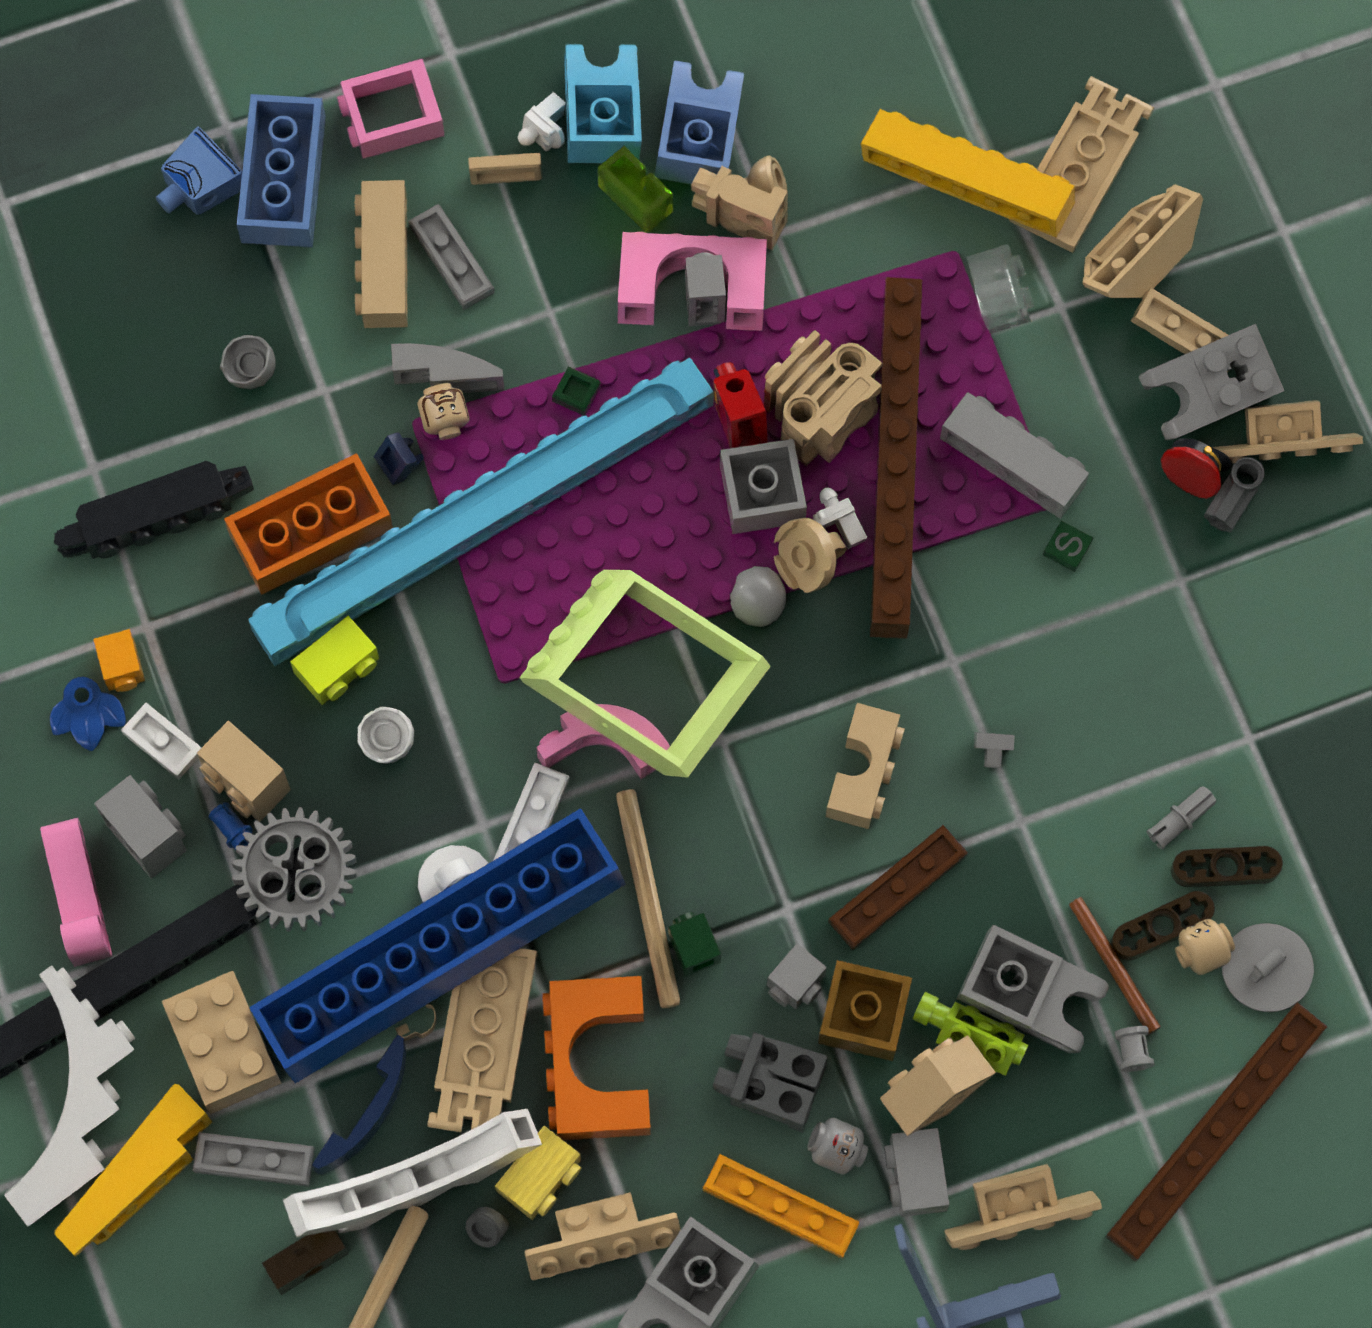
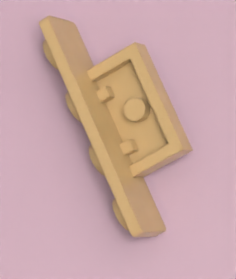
[1212,400,1363,463]
[944,1164,1102,1250]
[525,1193,681,1280]

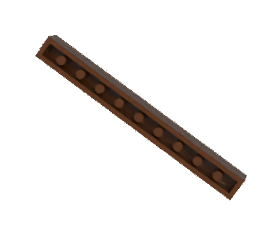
[870,277,922,639]

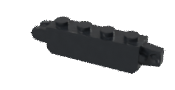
[53,461,254,559]

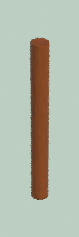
[1069,897,1161,1035]

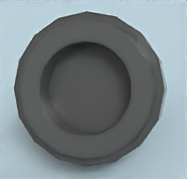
[466,1207,509,1247]

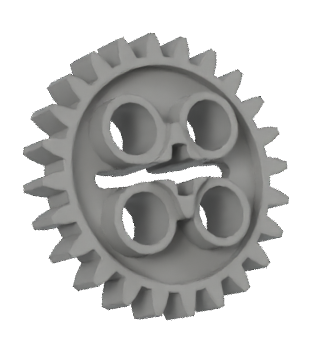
[232,807,357,932]

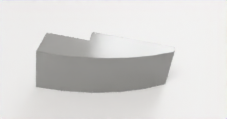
[391,343,504,393]

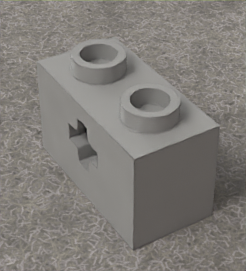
[685,252,726,327]

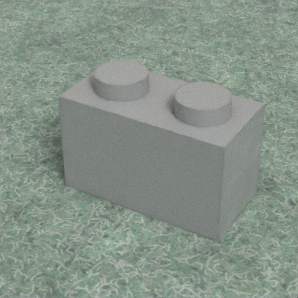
[884,1128,949,1217]

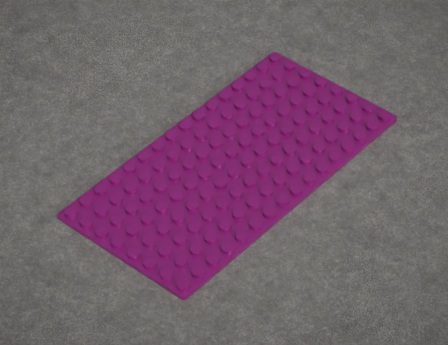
[412,251,1046,684]

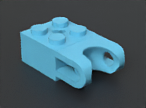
[564,44,642,163]

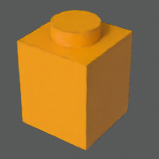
[93,629,145,692]

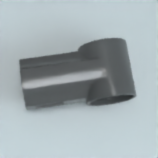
[1204,457,1264,533]

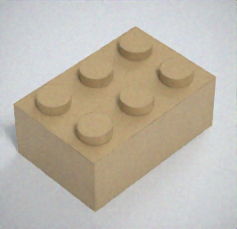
[162,971,282,1115]

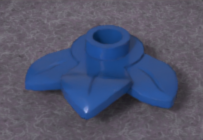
[50,677,126,751]

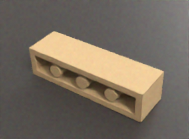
[355,180,408,328]

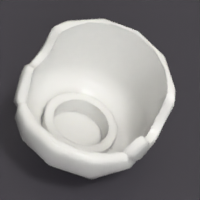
[358,707,414,764]

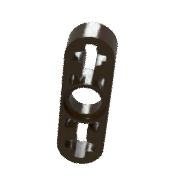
[1171,846,1283,887]
[1111,891,1215,961]

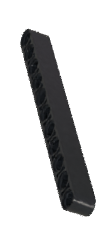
[0,845,349,1079]

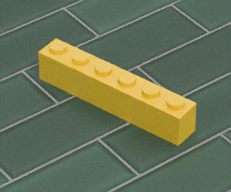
[861,109,1075,238]

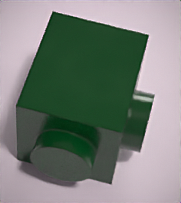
[668,912,721,977]

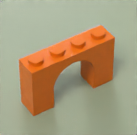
[542,976,651,1140]

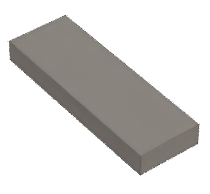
[408,204,495,310]
[193,1132,315,1187]

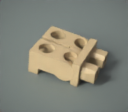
[691,166,788,250]

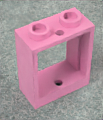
[337,59,444,159]

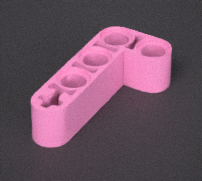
[41,817,112,967]

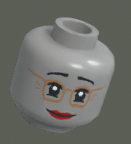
[807,1118,868,1175]

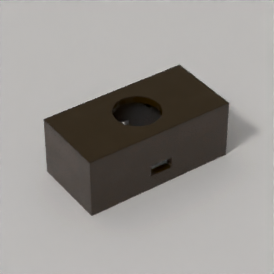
[262,1230,349,1295]

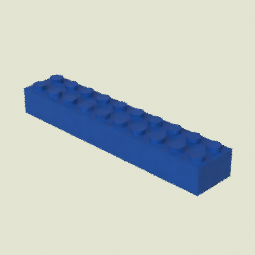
[249,808,626,1084]

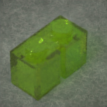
[598,146,673,233]

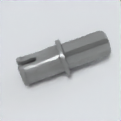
[1146,787,1216,850]

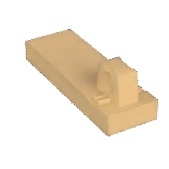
[1131,288,1229,373]

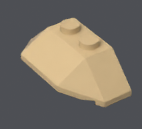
[1082,184,1203,298]

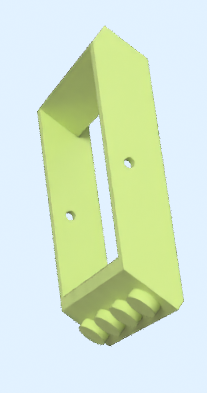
[519,570,771,778]

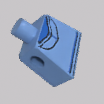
[156,126,242,215]

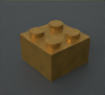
[818,960,912,1061]

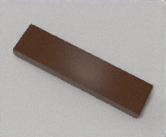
[828,825,968,950]

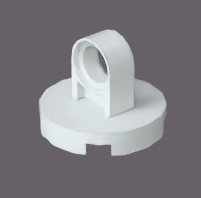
[418,845,488,903]

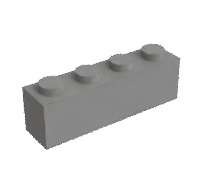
[940,392,1089,519]

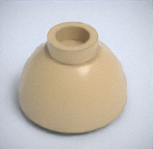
[744,155,787,194]

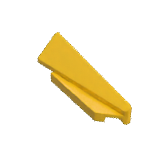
[55,1084,212,1256]

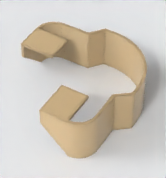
[395,1004,437,1041]

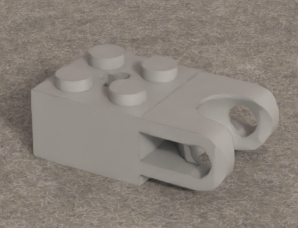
[1139,324,1285,441]
[956,925,1109,1053]
[618,1217,759,1328]

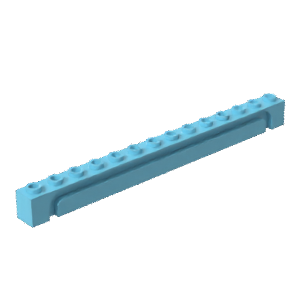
[248,358,714,666]

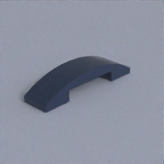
[312,1035,406,1176]

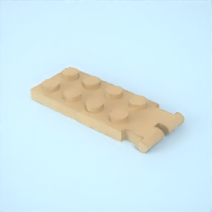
[1009,76,1154,253]
[428,948,537,1132]

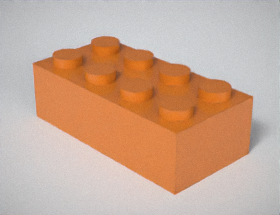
[224,453,393,595]

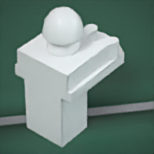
[518,92,566,152]
[813,488,867,549]

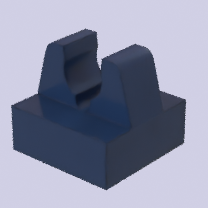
[373,432,424,485]

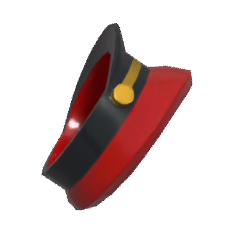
[1160,439,1232,499]

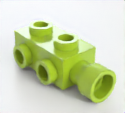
[912,992,1028,1076]

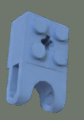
[654,61,744,184]

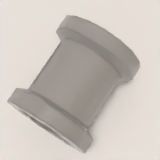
[1115,1026,1155,1072]

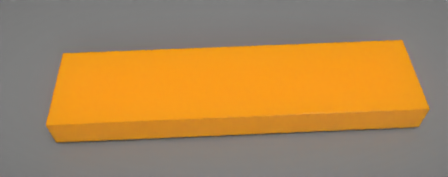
[703,1154,860,1259]

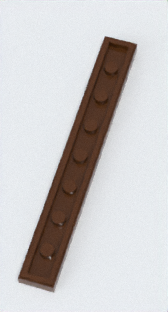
[1105,1002,1328,1262]

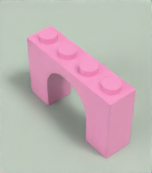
[618,232,767,331]

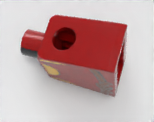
[713,362,768,449]

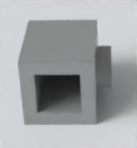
[767,943,827,1010]

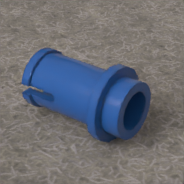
[209,802,253,850]

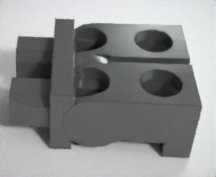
[713,1032,827,1133]

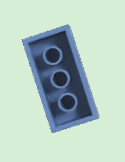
[237,94,326,247]

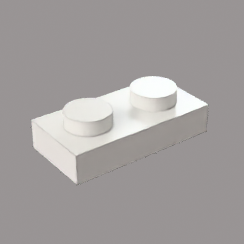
[121,703,202,780]

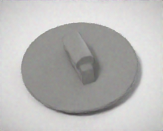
[1222,923,1314,1012]

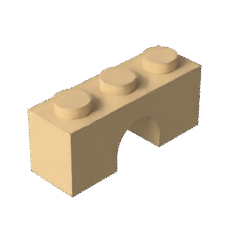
[825,703,905,829]

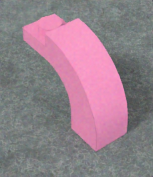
[536,704,670,779]

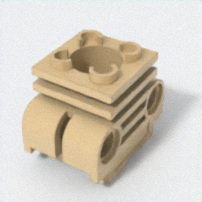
[764,330,883,466]

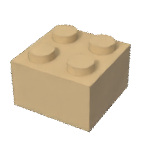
[197,720,291,822]
[880,1036,996,1136]

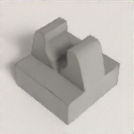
[974,732,1015,768]

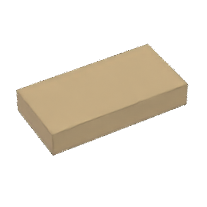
[468,153,542,185]

